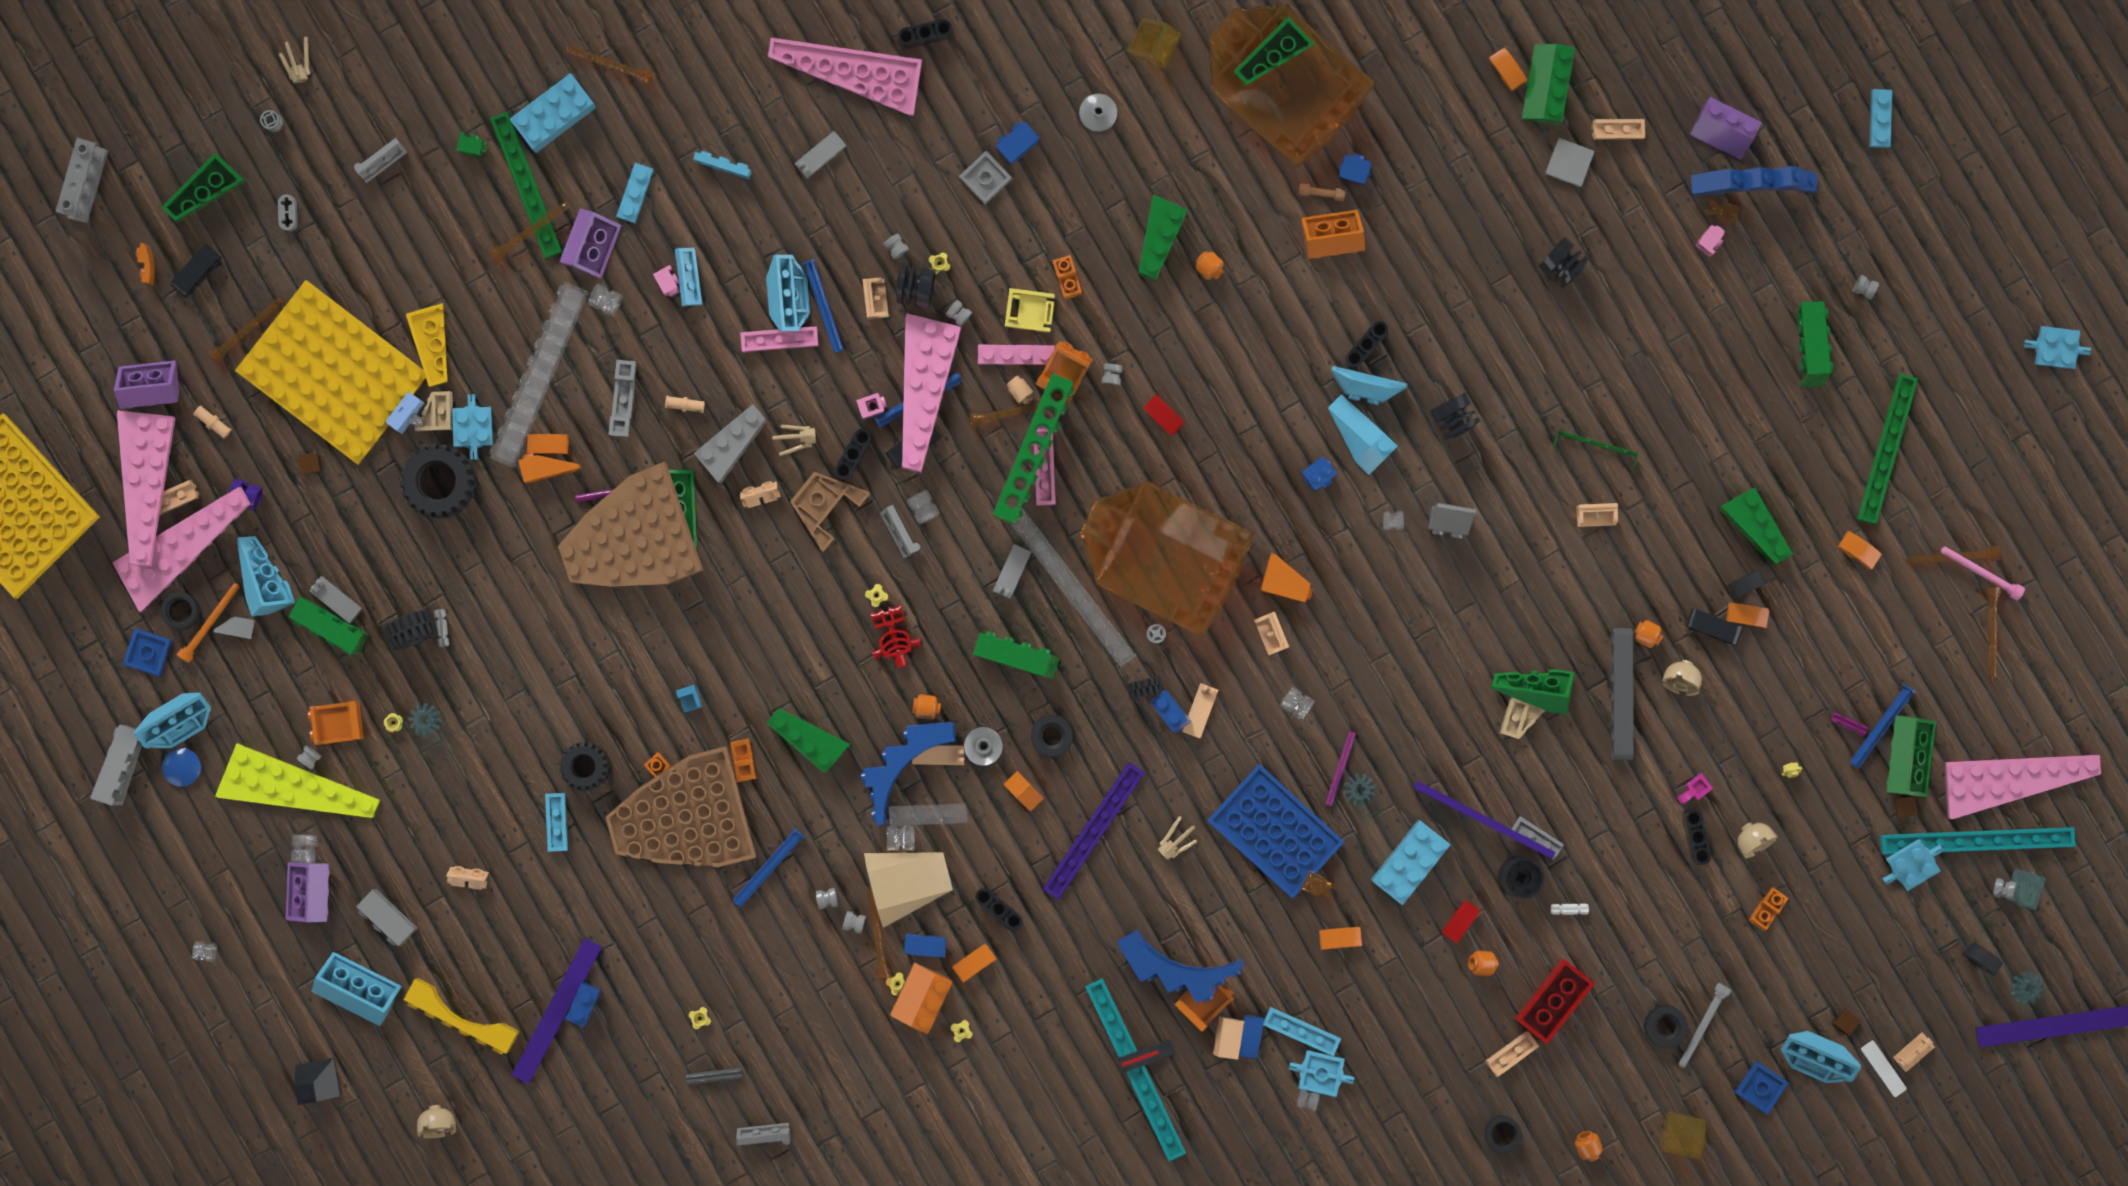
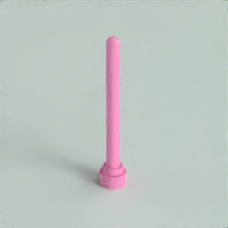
[1941,547,2025,601]

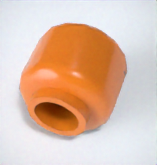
[1196,251,1224,280]
[1633,620,1663,648]
[912,694,941,721]
[1468,951,1499,976]
[1575,1131,1603,1161]

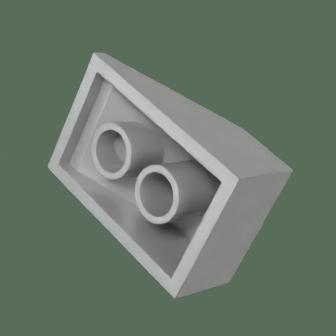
[1428,503,1476,539]

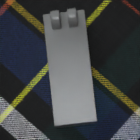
[794,131,847,179]
[354,138,407,183]
[880,505,920,558]
[993,544,1031,599]
[309,576,363,623]
[1512,816,1564,861]
[736,1123,790,1146]

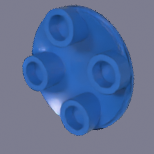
[162,748,202,786]

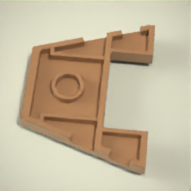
[790,472,870,552]

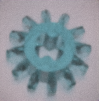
[408,703,442,736]
[1343,773,1376,806]
[2011,971,2045,1004]

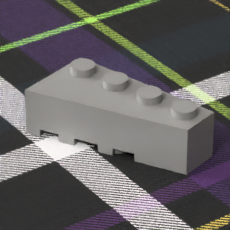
[694,404,767,484]
[90,725,142,806]

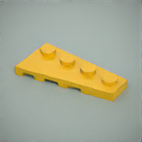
[406,303,448,388]

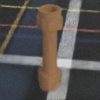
[1298,184,1346,202]

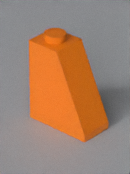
[1260,553,1313,603]

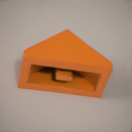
[1004,771,1044,812]

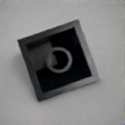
[294,1058,341,1105]

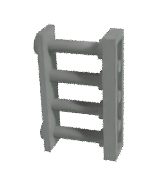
[55,138,108,224]

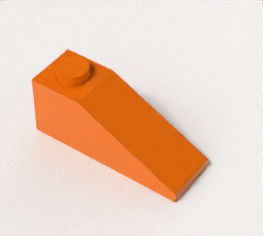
[518,453,582,484]

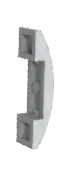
[608,360,636,437]

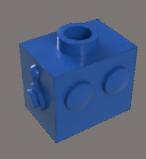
[1338,154,1372,185]
[1300,456,1337,492]

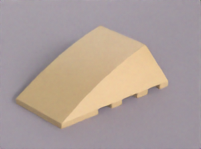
[864,852,953,928]

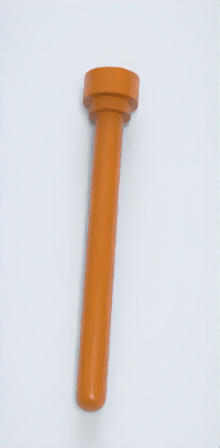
[176,583,240,663]

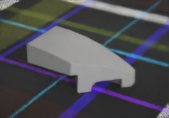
[213,616,255,639]

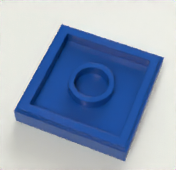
[122,628,173,677]
[1734,1061,1788,1115]

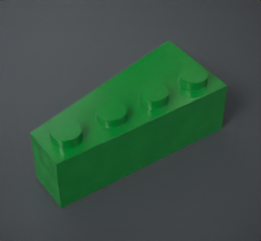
[1232,17,1315,86]
[161,153,246,222]
[1138,194,1188,282]
[1797,301,1833,387]
[1717,487,1793,565]
[288,597,370,656]
[973,631,1060,680]
[767,708,851,773]

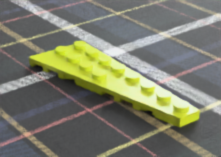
[215,744,380,818]

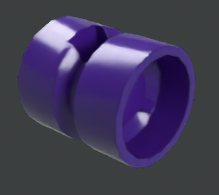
[228,478,263,510]

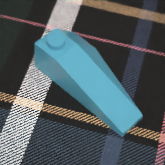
[1328,394,1397,475]
[237,536,295,616]

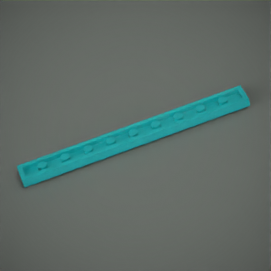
[1880,827,2075,854]
[1085,978,1186,1161]

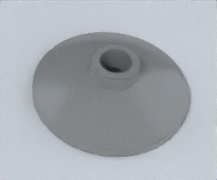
[1079,94,1117,132]
[964,727,1003,766]

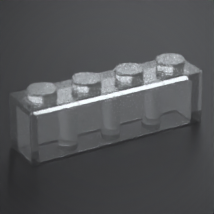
[889,803,968,826]

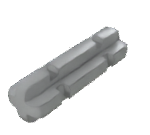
[434,609,449,647]

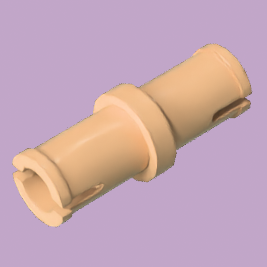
[665,396,705,413]
[193,406,232,439]

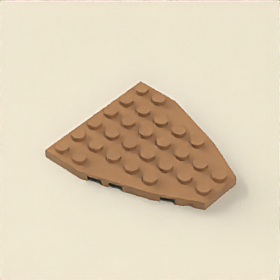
[558,462,703,587]
[605,746,756,867]

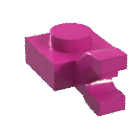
[1677,773,1713,804]

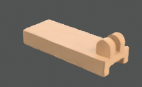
[1592,119,1645,140]
[159,480,199,516]
[1182,683,1218,738]
[912,745,965,765]
[1485,1031,1539,1077]

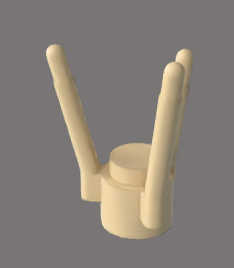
[279,37,310,83]
[772,425,816,456]
[1158,816,1197,860]

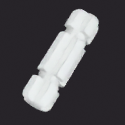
[1550,904,1589,915]

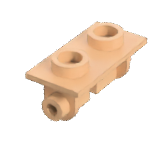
[740,481,781,508]
[446,866,489,890]
[1893,1033,1935,1072]

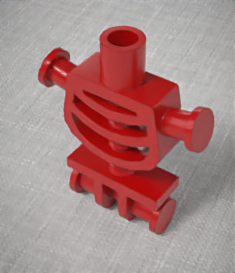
[870,604,921,668]

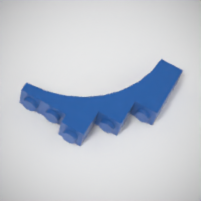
[1691,166,1818,196]
[861,722,956,825]
[1117,929,1245,1003]

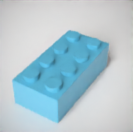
[510,73,597,153]
[1371,820,1450,905]

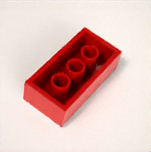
[1514,958,1595,1044]

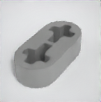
[278,194,298,232]

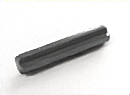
[685,1068,742,1085]

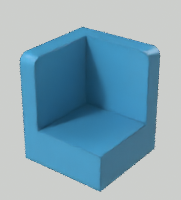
[676,685,703,712]

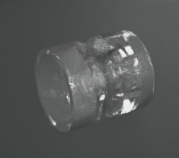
[588,283,623,317]
[906,490,940,525]
[1279,686,1315,721]
[887,826,915,851]
[290,834,317,863]

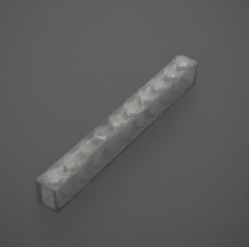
[489,282,588,468]
[1010,504,1136,668]

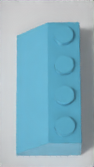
[311,952,402,1026]

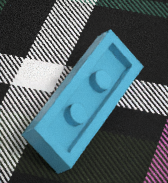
[1870,89,1892,148]
[693,151,752,179]
[616,163,654,224]
[675,248,702,306]
[545,793,568,852]

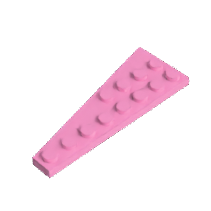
[768,38,922,116]
[902,313,961,473]
[117,411,175,567]
[113,487,250,612]
[1944,755,2101,819]

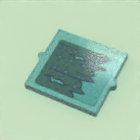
[2005,868,2046,910]

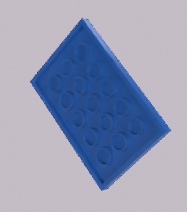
[1207,764,1344,899]

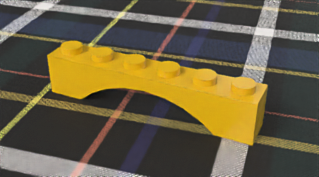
[404,978,520,1054]

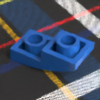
[904,933,947,957]
[1239,1015,1264,1059]

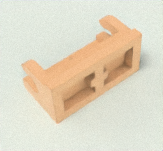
[863,278,889,319]
[1576,503,1618,527]
[1254,611,1289,655]
[1213,1016,1244,1060]

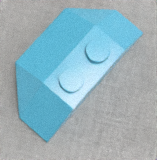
[766,255,810,331]
[1331,366,1407,405]
[133,693,211,748]
[1781,1031,1861,1083]

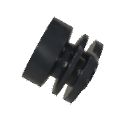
[1538,237,1589,289]
[896,264,936,309]
[1430,393,1480,440]
[1498,856,1544,899]

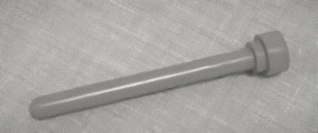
[1679,983,1732,1068]

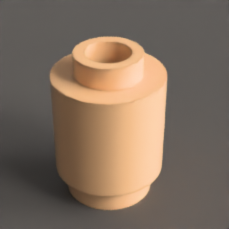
[1007,376,1034,405]

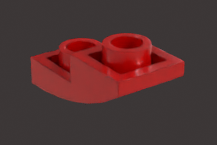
[1143,394,1185,436]
[1441,900,1481,944]

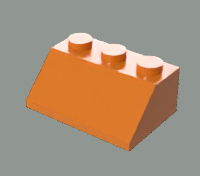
[1301,210,1365,259]
[890,962,953,1034]

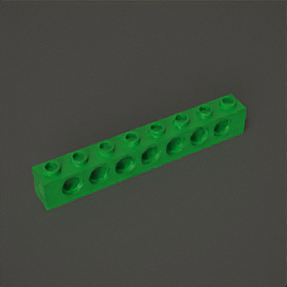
[993,373,1075,525]

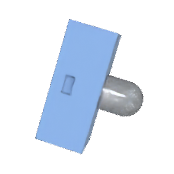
[386,392,425,434]

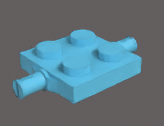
[2024,326,2091,369]
[452,394,493,460]
[1883,839,1944,891]
[1289,1050,1354,1097]

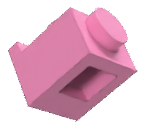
[1695,225,1725,257]
[653,265,680,297]
[856,393,887,420]

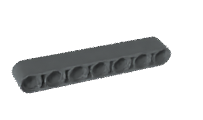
[1611,628,1633,760]

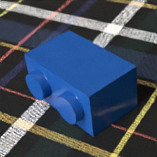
[996,121,1040,166]
[1150,690,1192,733]
[566,982,602,1027]

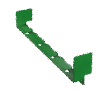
[1552,430,1639,469]

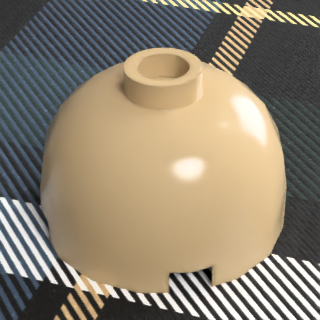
[1662,660,1702,696]
[1738,822,1777,859]
[417,1105,456,1138]

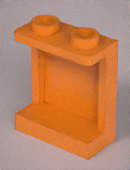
[1036,341,1093,403]
[308,701,364,745]
[1174,985,1234,1031]

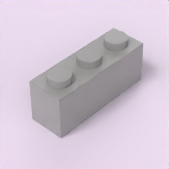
[356,889,418,946]

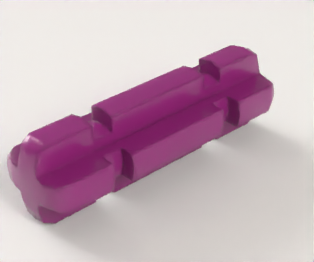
[1830,713,1868,736]

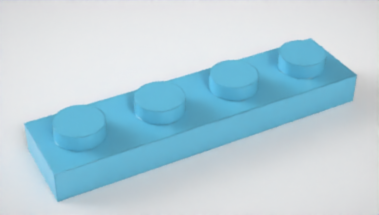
[1263,1007,1341,1056]

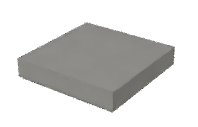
[1545,138,1594,188]
[959,151,1012,205]

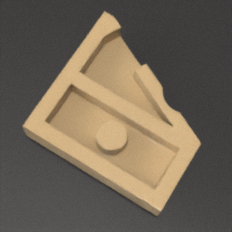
[415,391,453,431]
[1500,697,1545,739]

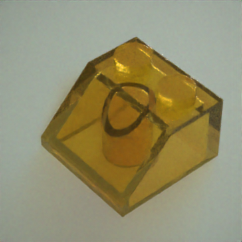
[1126,18,1181,68]
[1659,1111,1706,1160]

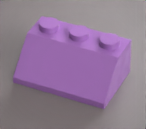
[1690,97,1762,160]
[559,209,622,278]
[114,360,179,408]
[286,862,330,922]

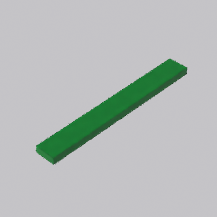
[490,111,563,260]
[1856,373,1918,525]

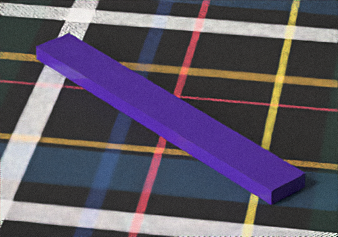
[1043,762,1145,900]
[1414,781,1555,859]
[511,938,602,1084]
[1975,1006,2128,1047]

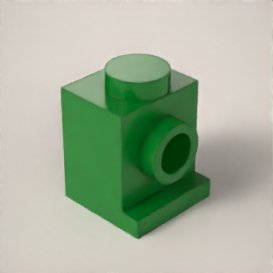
[456,132,488,158]

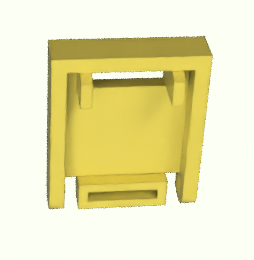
[1005,288,1055,333]

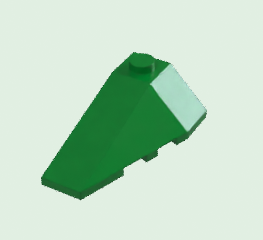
[1491,669,1574,714]

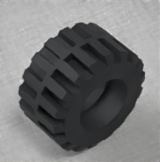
[384,610,438,650]
[559,742,610,791]

